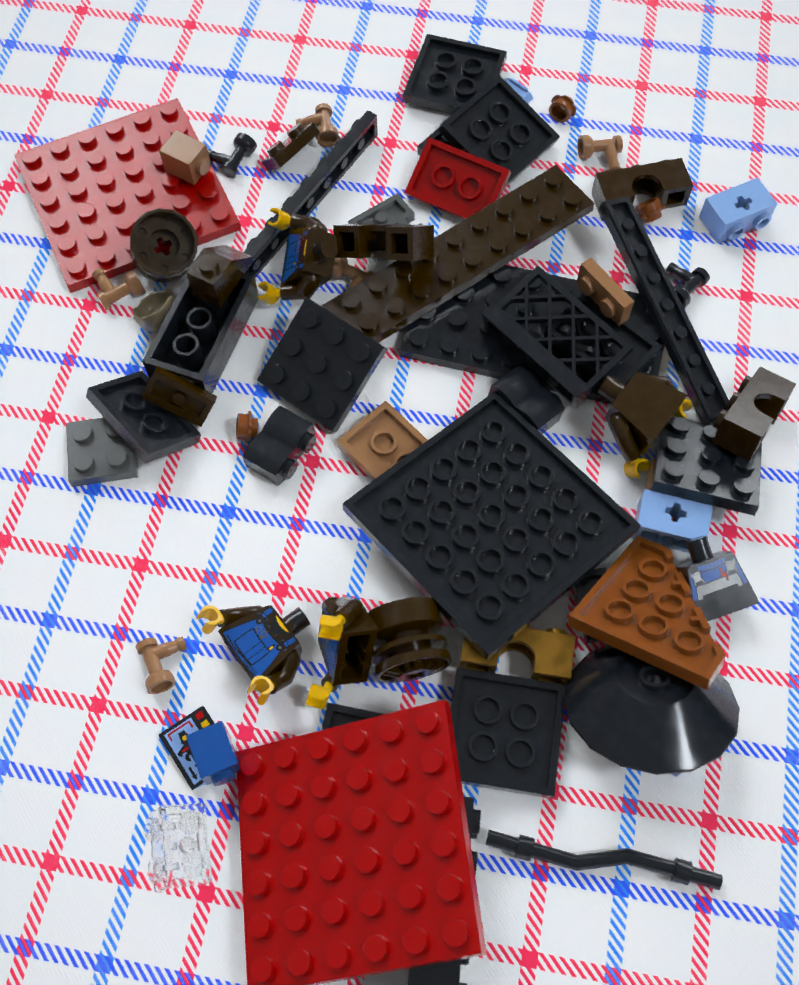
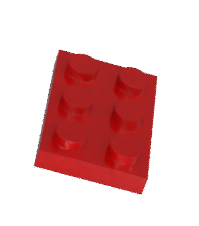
[404,137,511,220]

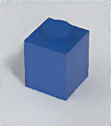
[186,721,240,787]

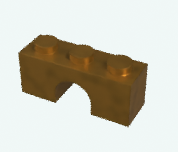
[459,625,576,685]

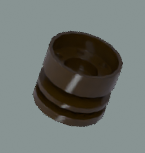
[130,208,198,283]
[368,597,452,683]

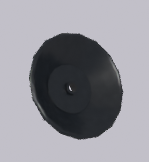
[563,645,740,775]

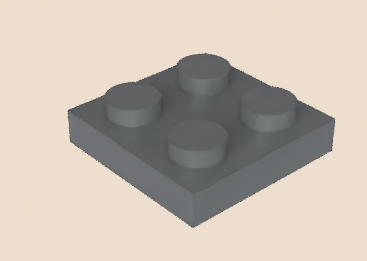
[66,417,139,487]

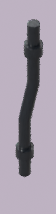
[485,829,723,890]

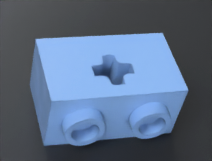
[699,177,778,244]
[631,489,713,553]

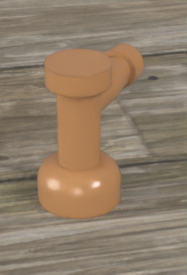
[295,103,340,148]
[577,135,623,170]
[332,258,375,289]
[92,268,146,310]
[135,636,187,695]

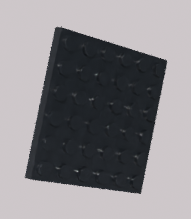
[342,391,641,660]

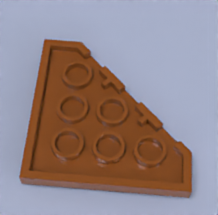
[568,535,726,690]

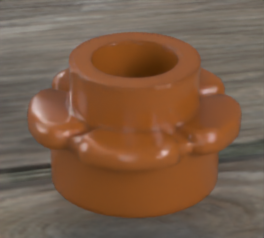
[549,94,577,123]
[636,197,666,223]
[236,411,258,443]

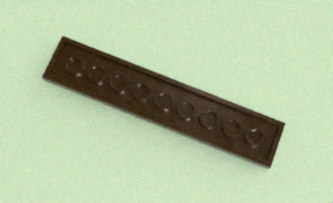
[321,165,594,343]

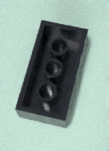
[142,273,259,394]

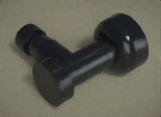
[208,132,257,178]
[666,262,710,309]

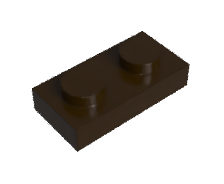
[261,123,320,171]
[141,365,217,427]

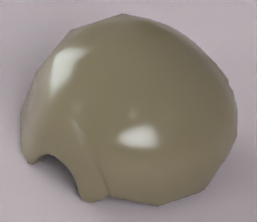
[132,289,176,333]

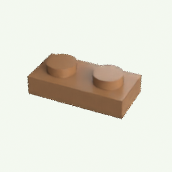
[576,257,634,326]

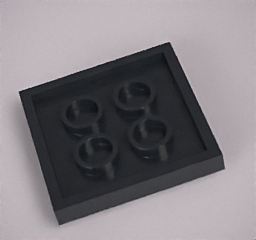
[403,33,507,114]
[438,75,560,189]
[257,297,388,433]
[651,416,762,516]
[451,667,566,799]

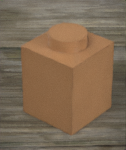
[159,130,211,185]

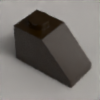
[186,245,254,307]

